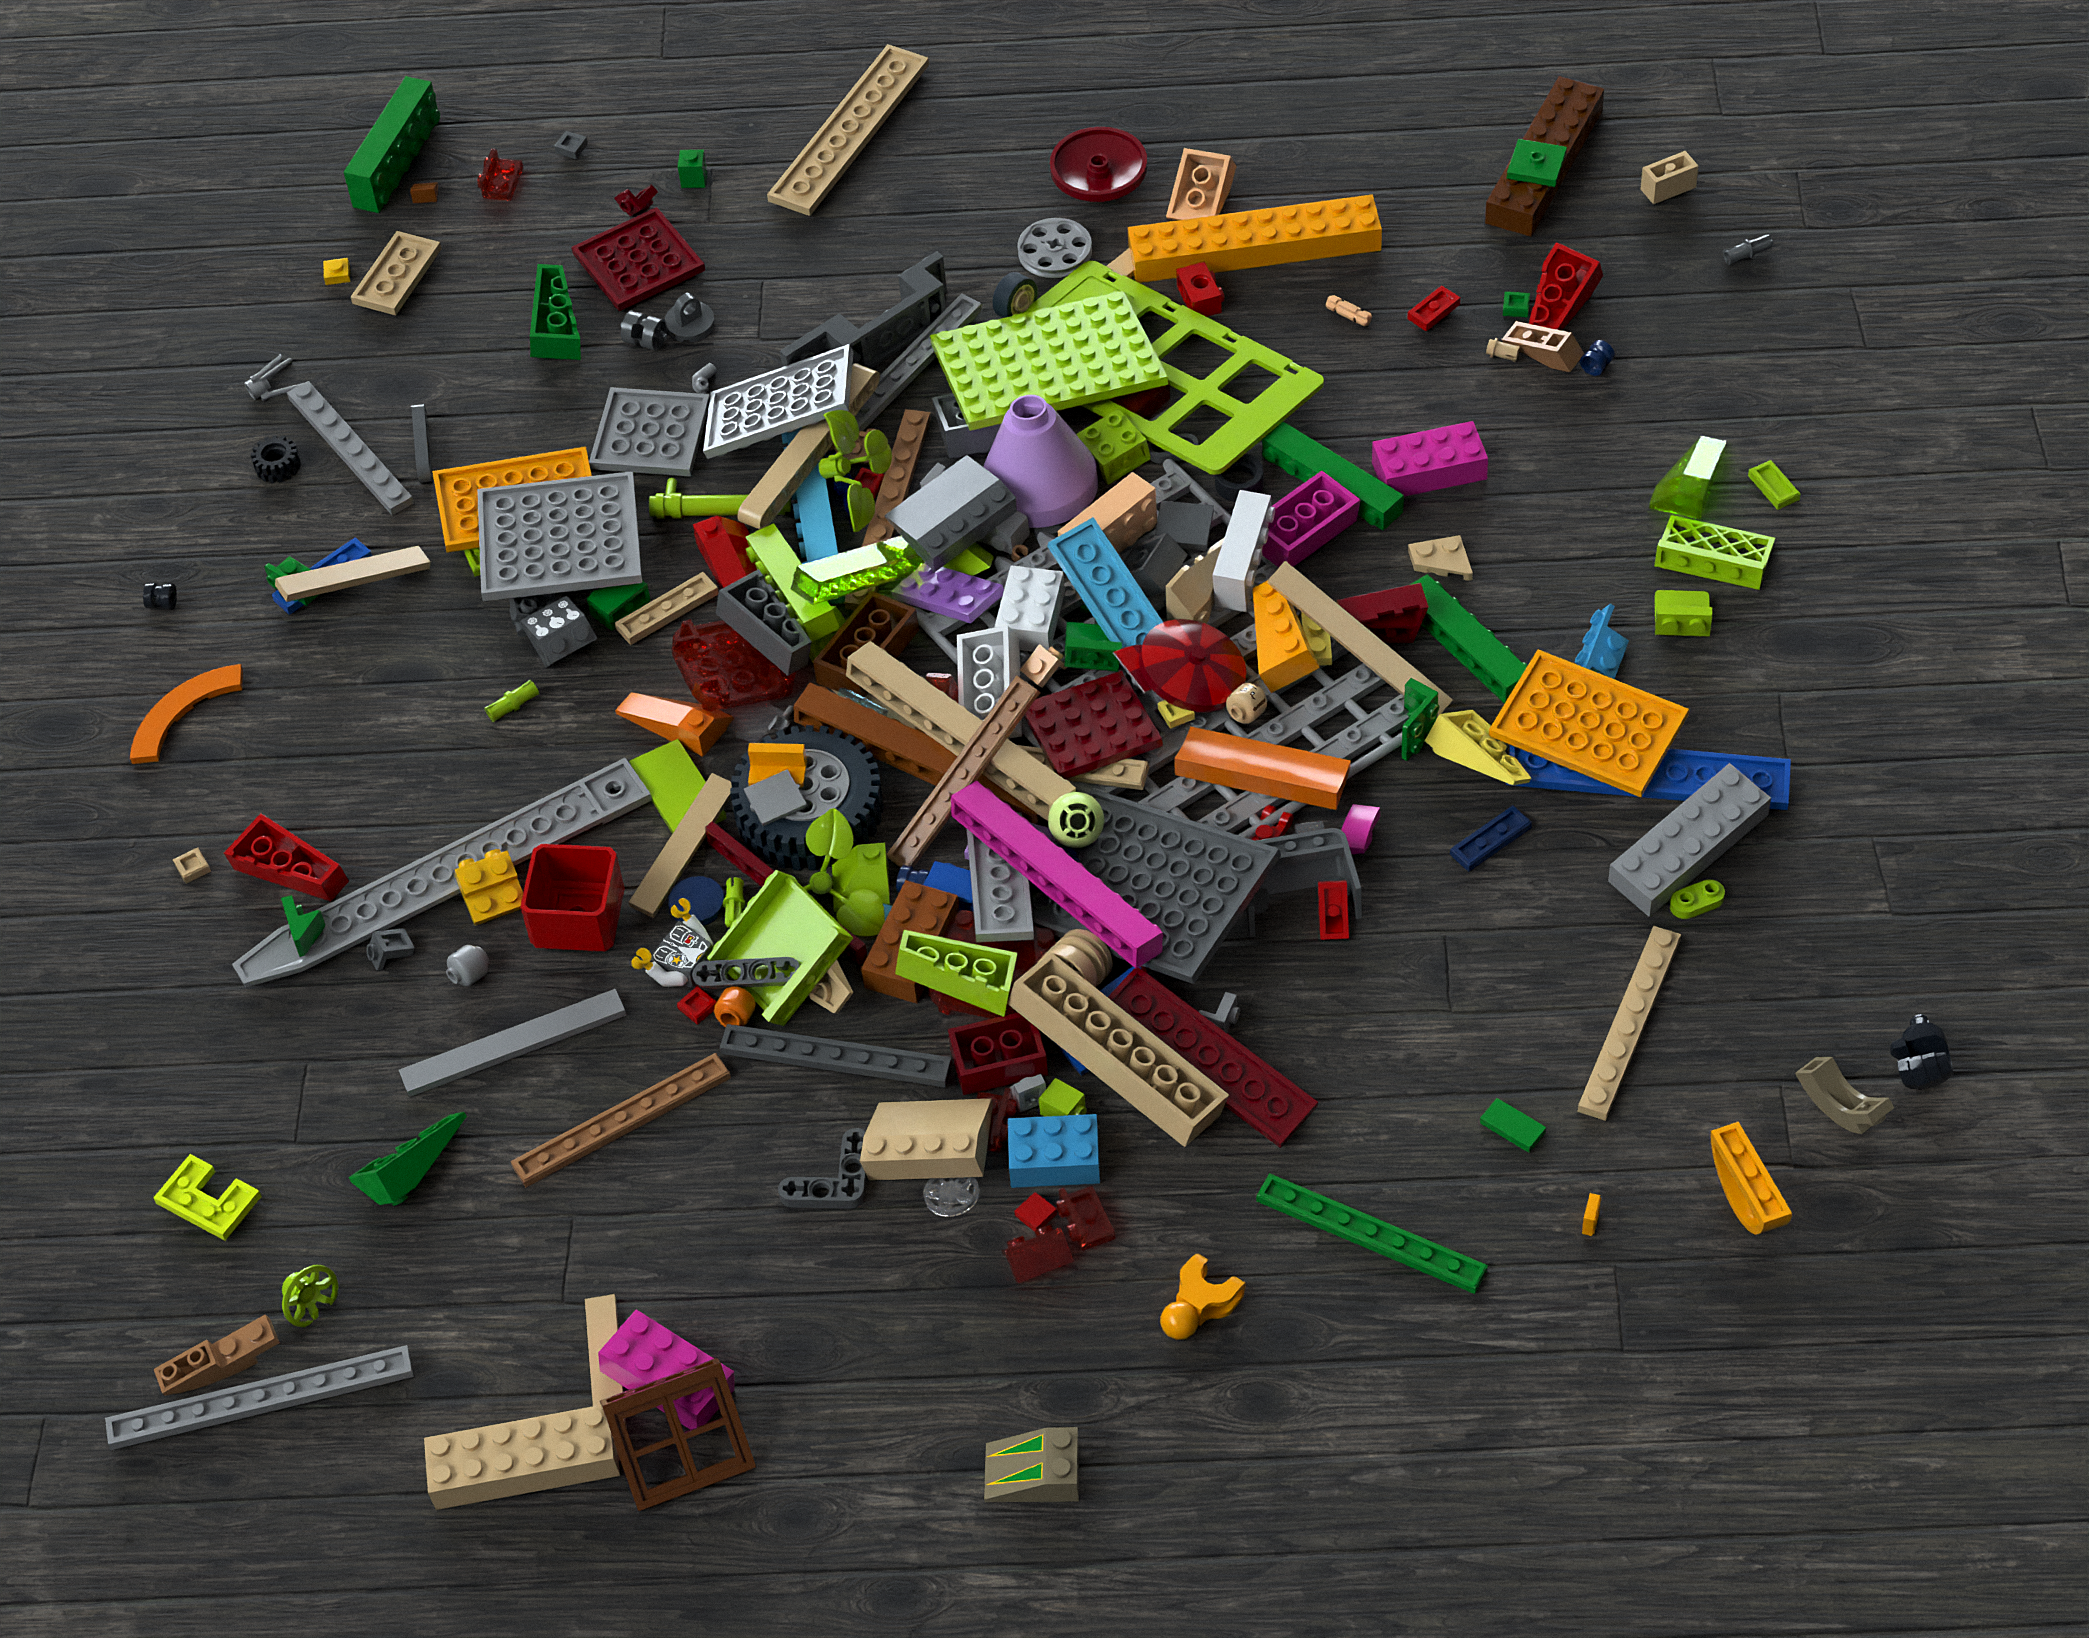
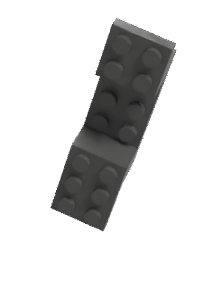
[780,251,947,369]

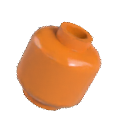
[714,986,756,1027]

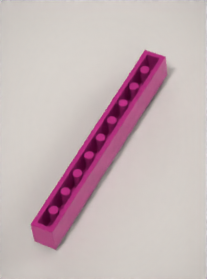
[951,781,1163,969]

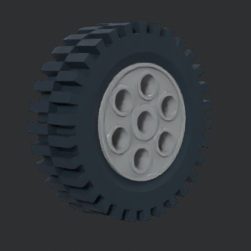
[730,725,884,871]

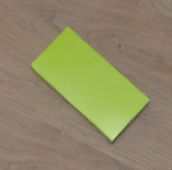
[1748,460,1801,510]

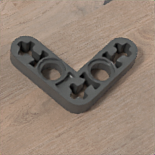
[778,1128,867,1209]

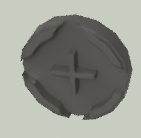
[665,293,715,342]

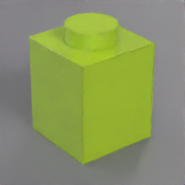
[1039,1078,1087,1117]

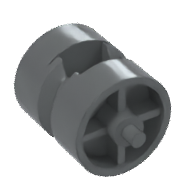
[620,310,667,351]

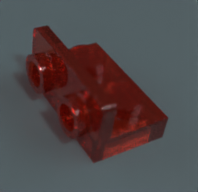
[477,148,523,201]
[976,1088,1017,1152]

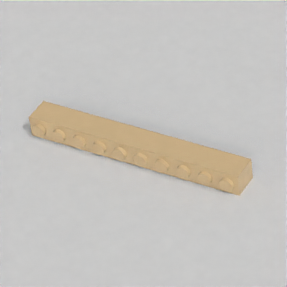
[846,641,1076,821]

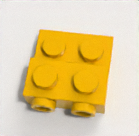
[454,849,523,926]

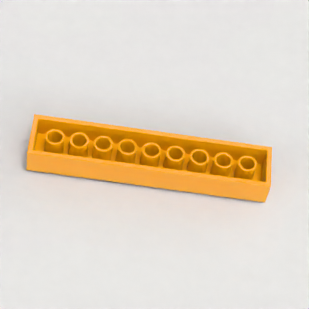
[1128,194,1382,283]

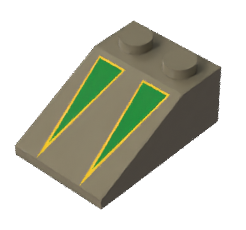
[984,1427,1079,1502]

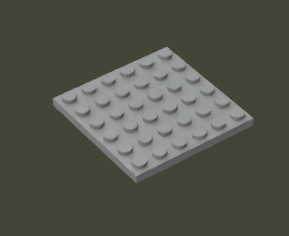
[477,471,642,601]

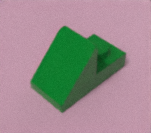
[281,895,325,957]

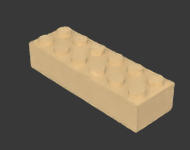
[424,1405,620,1510]

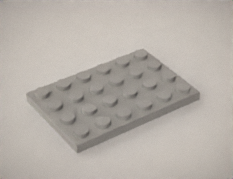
[703,344,853,459]

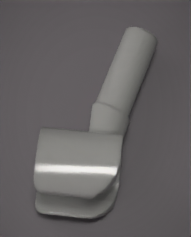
[768,705,794,732]

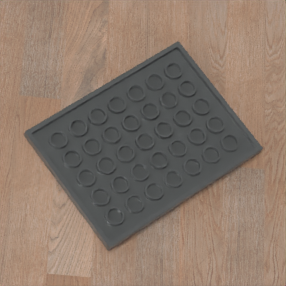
[1029,788,1281,984]

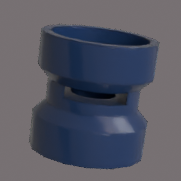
[1580,340,1615,376]
[896,865,930,892]

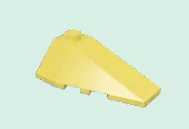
[1425,710,1531,785]

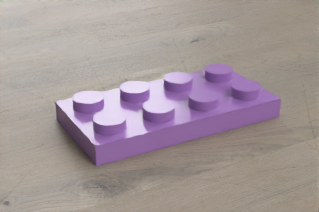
[891,563,1004,624]

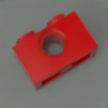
[1176,261,1224,317]

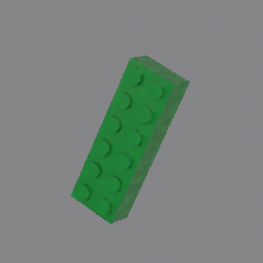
[343,76,440,213]

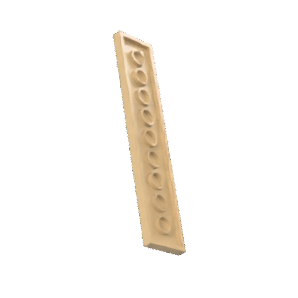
[767,44,929,216]

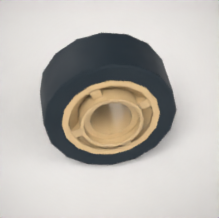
[992,272,1038,318]

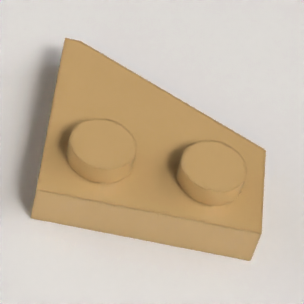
[1408,535,1473,581]

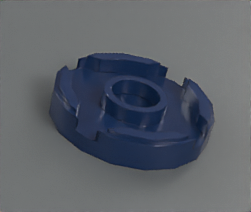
[669,876,725,926]

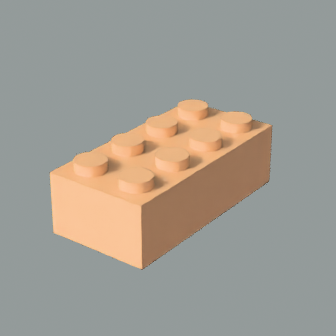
[1058,472,1157,555]

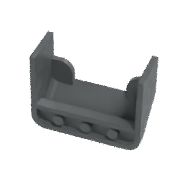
[1243,828,1362,937]

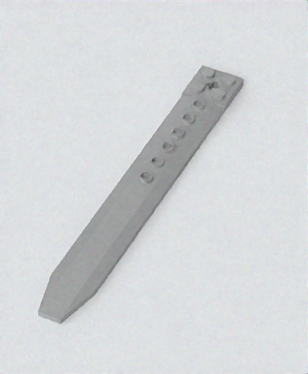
[232,758,652,987]

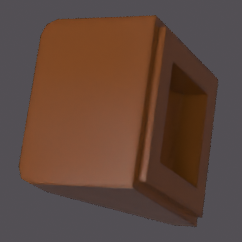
[410,182,438,203]

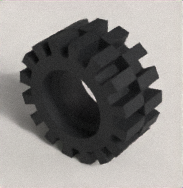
[251,435,301,483]

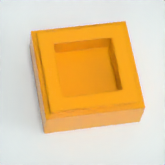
[1582,1193,1601,1236]

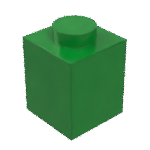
[678,150,707,188]

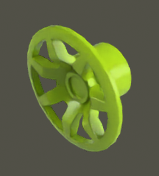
[282,1265,338,1327]

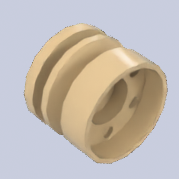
[1037,929,1113,988]

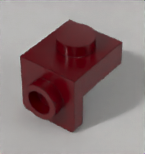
[614,185,658,216]

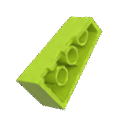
[895,930,1017,1017]

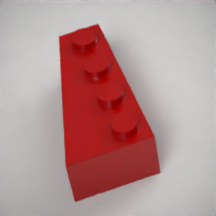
[224,813,349,902]

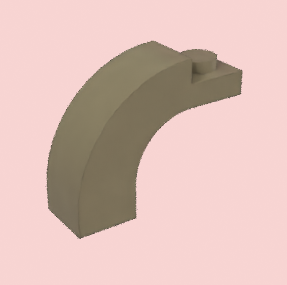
[1795,1057,1894,1134]

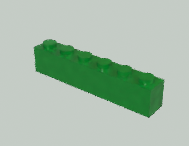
[1262,422,1404,531]
[1410,574,1528,704]

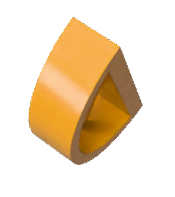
[1711,1122,1792,1235]

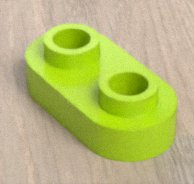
[1670,880,1725,919]

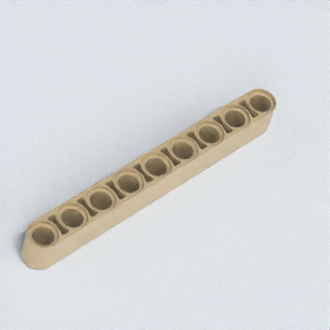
[738,363,880,529]

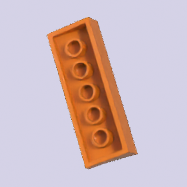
[1174,726,1351,810]

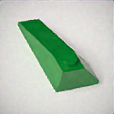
[349,1112,467,1206]

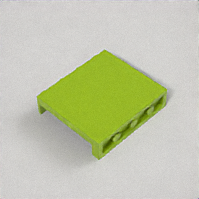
[707,870,853,1026]

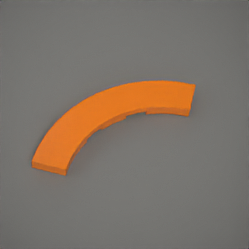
[130,664,243,764]

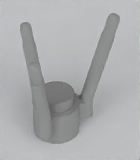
[244,355,303,401]

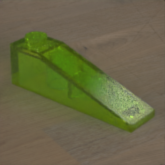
[1649,436,1727,520]

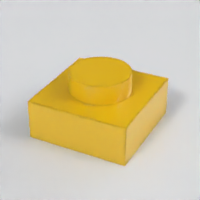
[323,258,350,285]

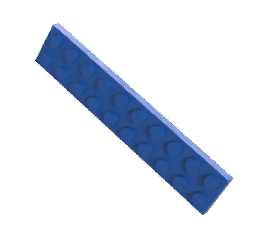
[1506,745,1791,810]

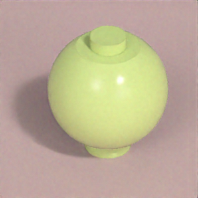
[1048,792,1104,848]

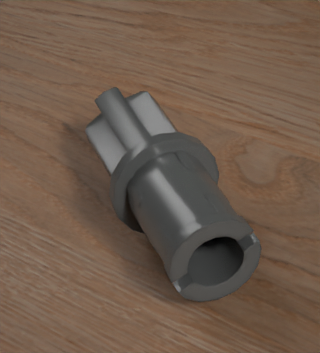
[1723,234,1773,265]

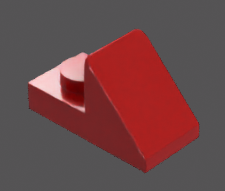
[1318,880,1349,940]

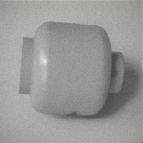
[446,944,490,987]

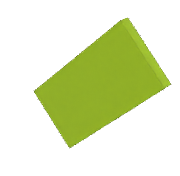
[629,739,727,834]

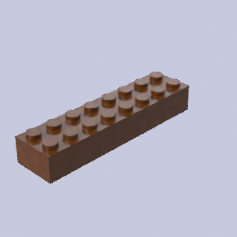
[1485,76,1604,237]

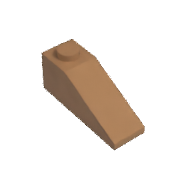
[1502,321,1584,372]

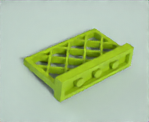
[1655,515,1775,590]

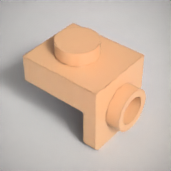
[1020,644,1067,688]

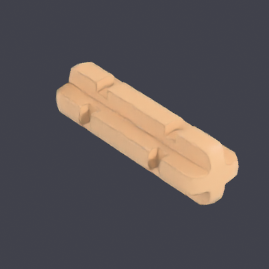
[1326,295,1372,326]

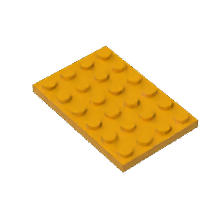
[432,447,592,553]
[1489,649,1689,797]

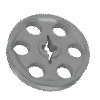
[1017,218,1092,278]

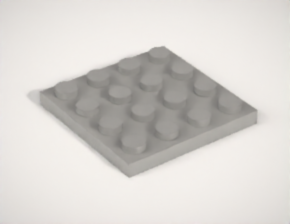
[589,387,710,476]

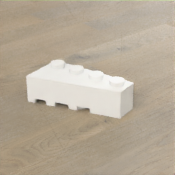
[1213,490,1275,612]

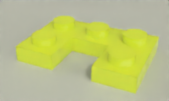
[153,1154,262,1241]

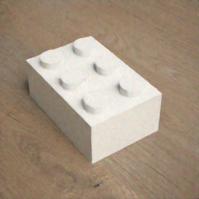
[995,566,1065,652]

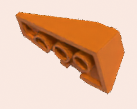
[615,692,734,757]

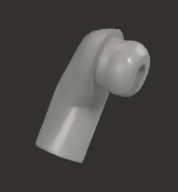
[692,363,717,394]

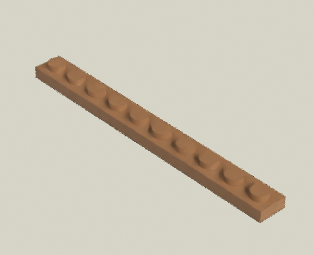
[844,409,931,610]

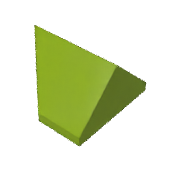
[943,542,994,576]

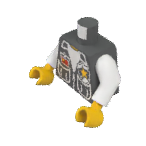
[631,898,721,988]

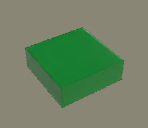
[1503,292,1530,317]

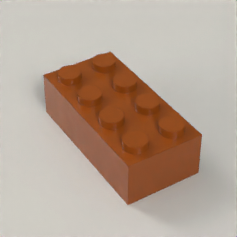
[861,880,960,1004]

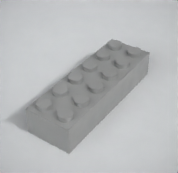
[1608,763,1771,917]

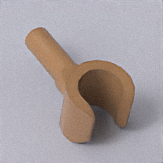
[1011,544,1028,562]

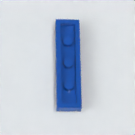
[272,538,372,615]

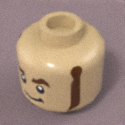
[1226,683,1267,724]

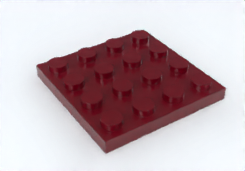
[571,207,705,311]
[1024,670,1163,779]

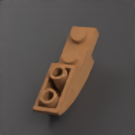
[154,1315,279,1396]

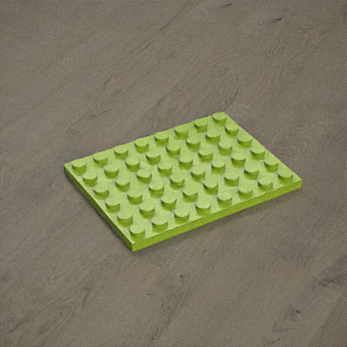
[930,291,1168,431]

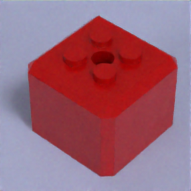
[520,844,625,951]

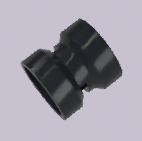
[143,582,177,610]

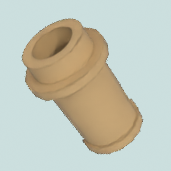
[1486,338,1520,362]

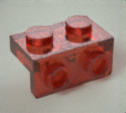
[1056,1185,1115,1251]
[1001,1224,1074,1284]

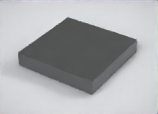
[1155,501,1214,551]

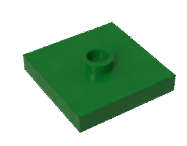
[1507,139,1567,187]

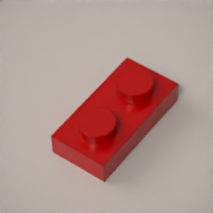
[1407,285,1461,331]

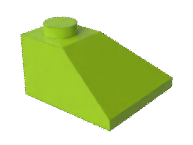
[832,843,890,912]

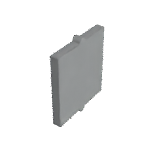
[744,769,807,826]

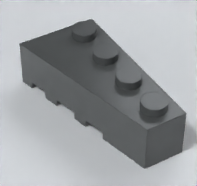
[716,569,812,675]

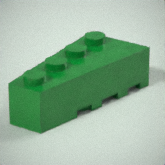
[530,264,581,360]

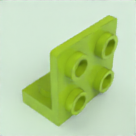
[1077,409,1150,485]

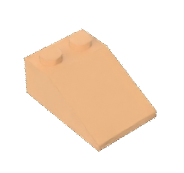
[1166,148,1236,220]

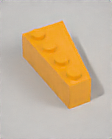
[1252,580,1320,693]

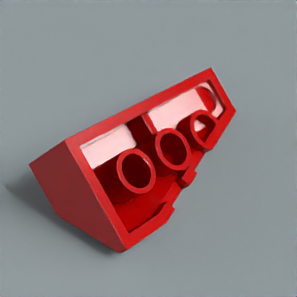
[1529,242,1604,331]
[693,516,757,589]

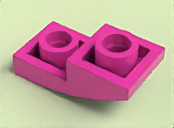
[1341,804,1380,854]

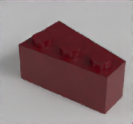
[1336,583,1429,643]

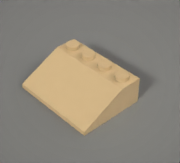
[860,1099,993,1180]

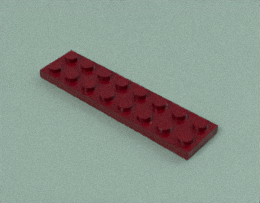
[1108,967,1318,1148]

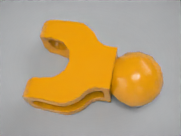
[1160,1254,1246,1340]

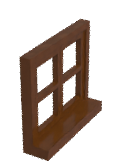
[600,1358,756,1511]

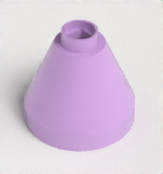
[983,395,1098,528]

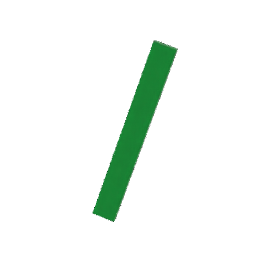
[1256,1173,1488,1294]

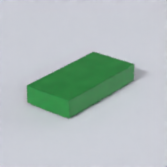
[1480,1098,1546,1153]

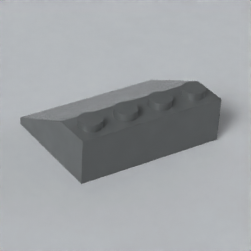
[932,393,1001,458]
[885,455,1017,573]

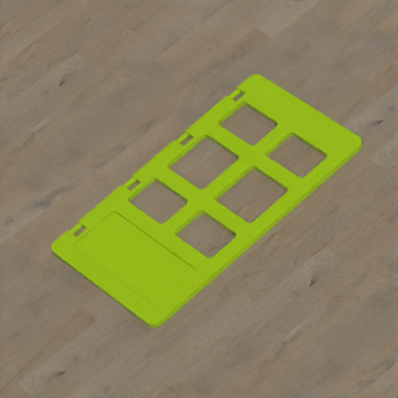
[1020,261,1324,475]

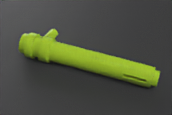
[649,478,791,519]

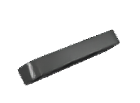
[411,403,433,483]
[692,957,801,990]

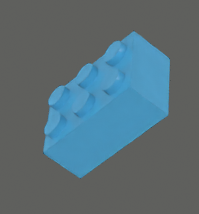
[1008,1114,1100,1188]

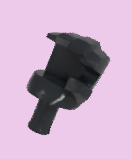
[1890,1014,1954,1090]

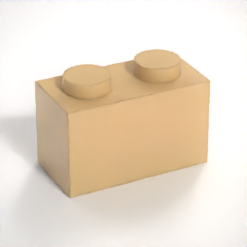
[1641,151,1698,204]

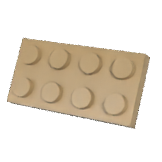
[351,231,441,316]

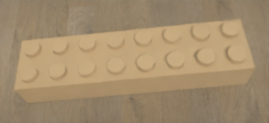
[1007,953,1229,1147]

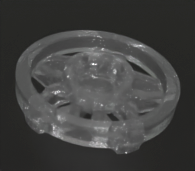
[923,1177,980,1217]

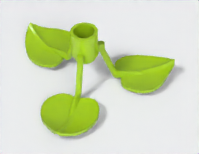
[819,410,892,532]
[791,808,885,936]

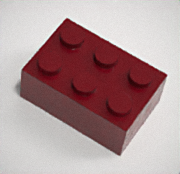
[948,1013,1048,1095]

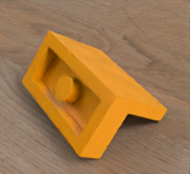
[748,743,807,788]

